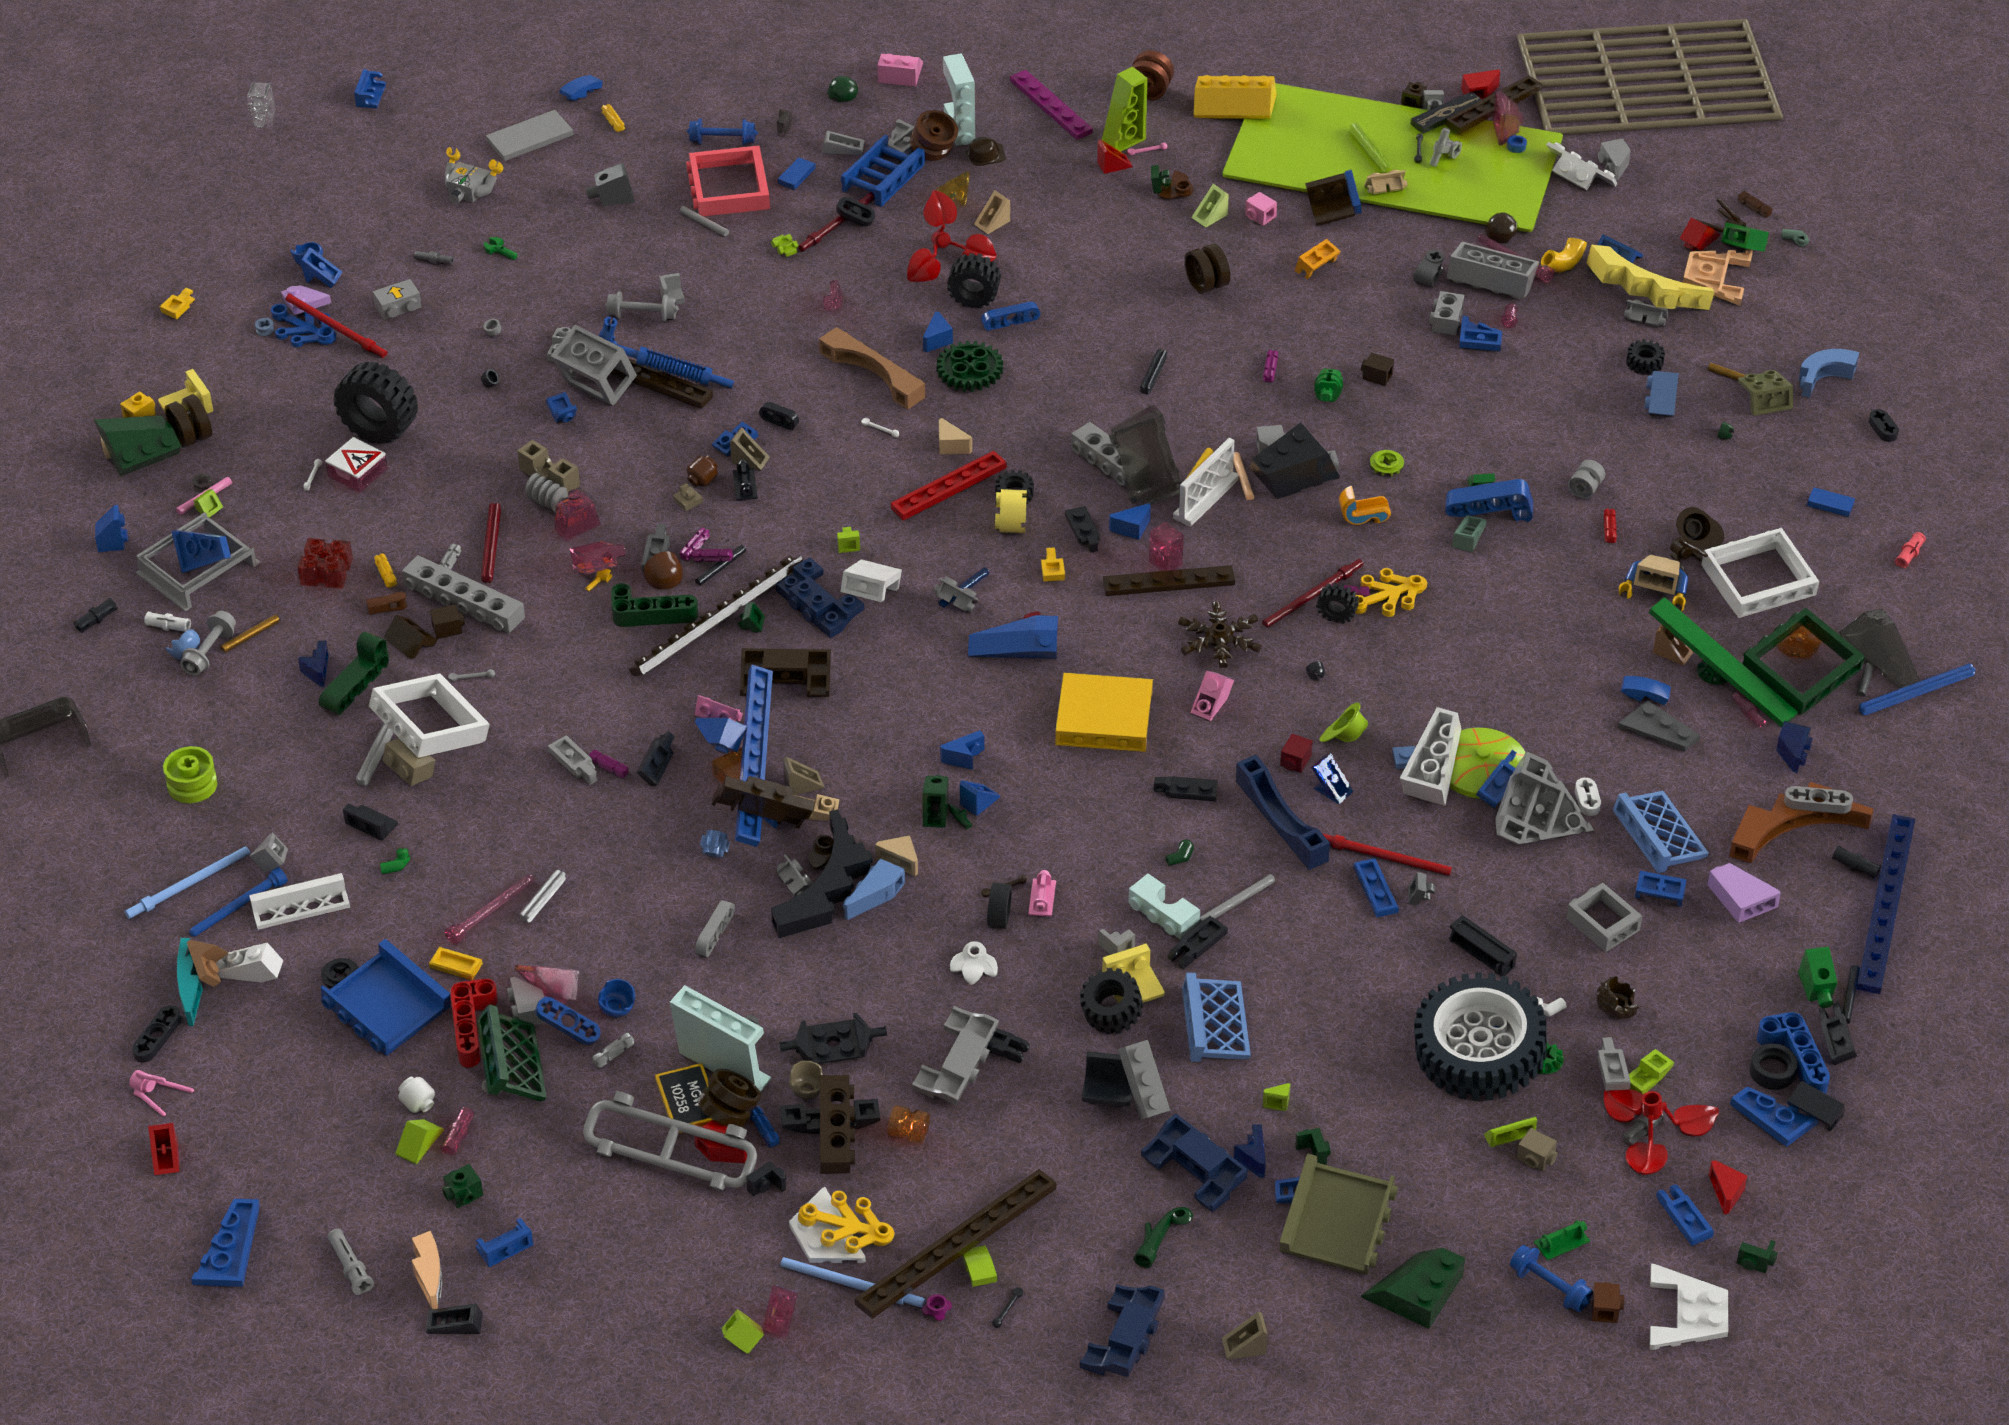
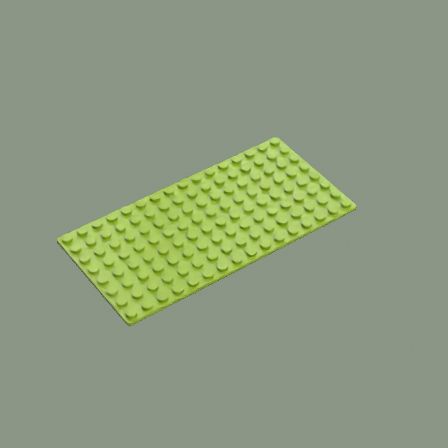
[1223,83,1563,232]

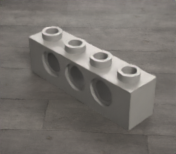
[1071,422,1149,490]

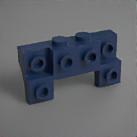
[776,557,865,638]
[1141,1113,1248,1212]
[1080,1284,1165,1378]

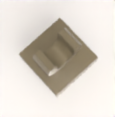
[673,483,703,511]

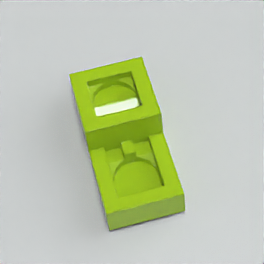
[1629,1049,1674,1094]
[962,1245,997,1287]

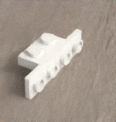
[1547,142,1617,190]

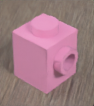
[1245,192,1277,226]

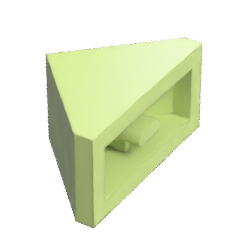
[1192,184,1229,227]

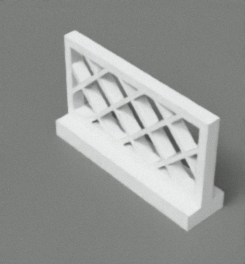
[1173,438,1239,527]

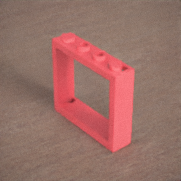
[686,146,770,216]

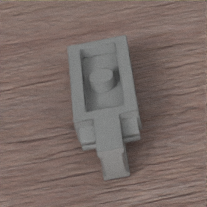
[547,735,598,785]
[1597,1037,1631,1091]

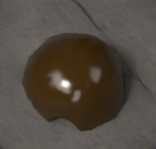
[1486,212,1517,243]

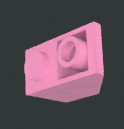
[1190,671,1234,721]

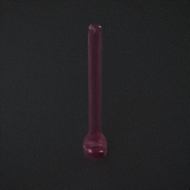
[1477,234,1555,283]
[445,874,534,945]

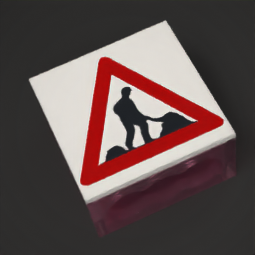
[325,437,388,493]

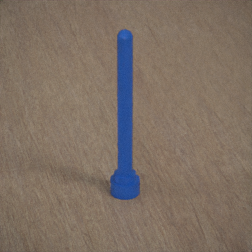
[189,867,288,937]

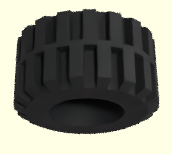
[947,253,1001,308]
[1080,968,1143,1035]

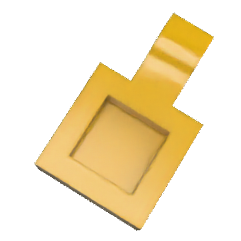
[160,288,195,319]
[1041,547,1065,582]

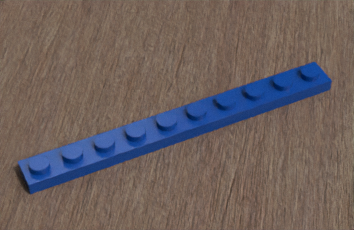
[735,665,773,847]

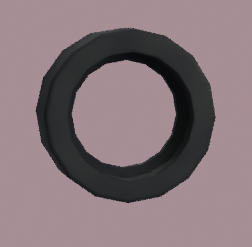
[987,882,1012,929]
[1750,1043,1798,1090]

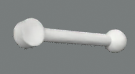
[861,418,899,438]
[304,459,322,491]

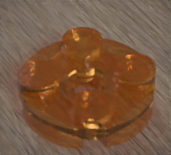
[1778,623,1821,659]

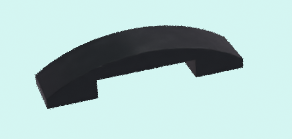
[780,1099,880,1134]

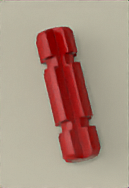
[1603,508,1617,543]

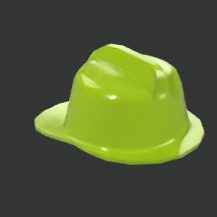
[1319,702,1368,742]

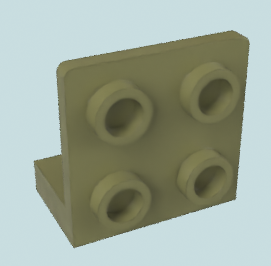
[1738,370,1793,416]

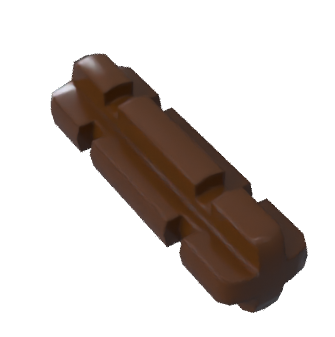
[1737,191,1773,218]

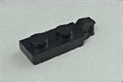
[1065,506,1100,553]
[636,731,675,786]
[1153,776,1218,802]

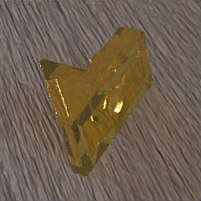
[936,171,970,206]

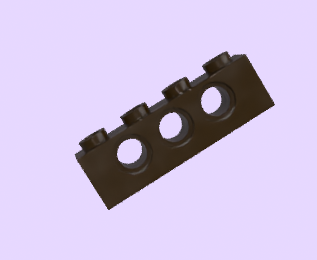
[820,1075,855,1174]

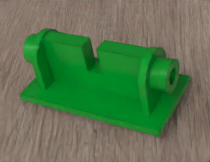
[1534,1220,1590,1261]

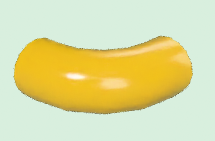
[1541,238,1587,273]

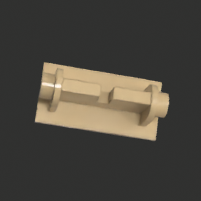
[1364,170,1407,195]

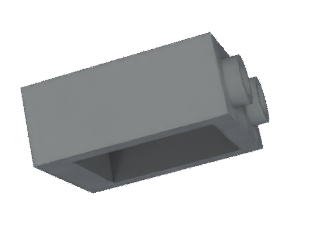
[1567,883,1642,952]

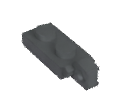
[641,524,670,572]

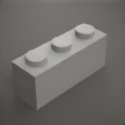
[1118,1040,1170,1119]

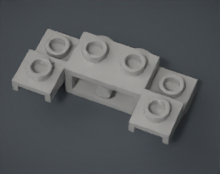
[911,1006,999,1105]

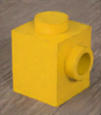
[120,391,156,418]

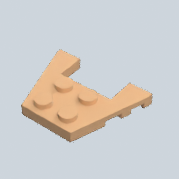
[1683,249,1753,306]

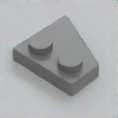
[887,119,914,154]

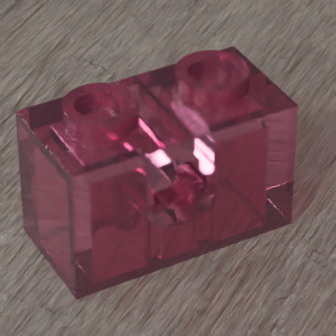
[1149,522,1184,571]

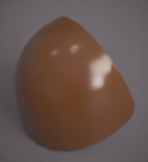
[644,551,683,590]

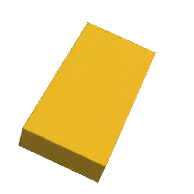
[429,947,483,980]

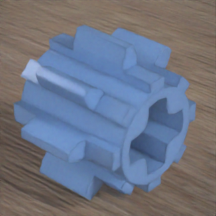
[700,830,730,857]

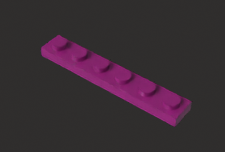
[1010,70,1093,140]

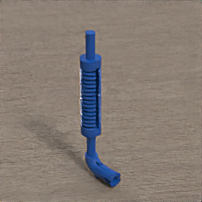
[599,317,734,388]

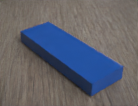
[1353,858,1399,918]

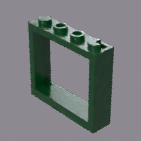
[1742,608,1865,715]

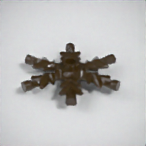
[1178,601,1262,668]

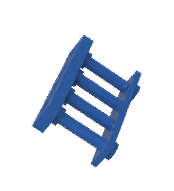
[841,135,925,207]

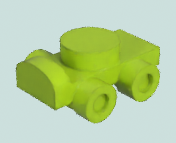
[771,234,798,257]

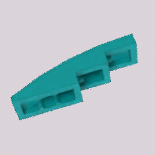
[177,938,203,1026]

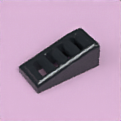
[426,1303,483,1334]

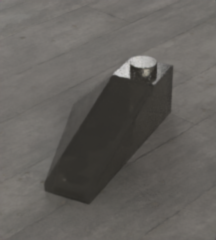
[1839,609,1921,688]

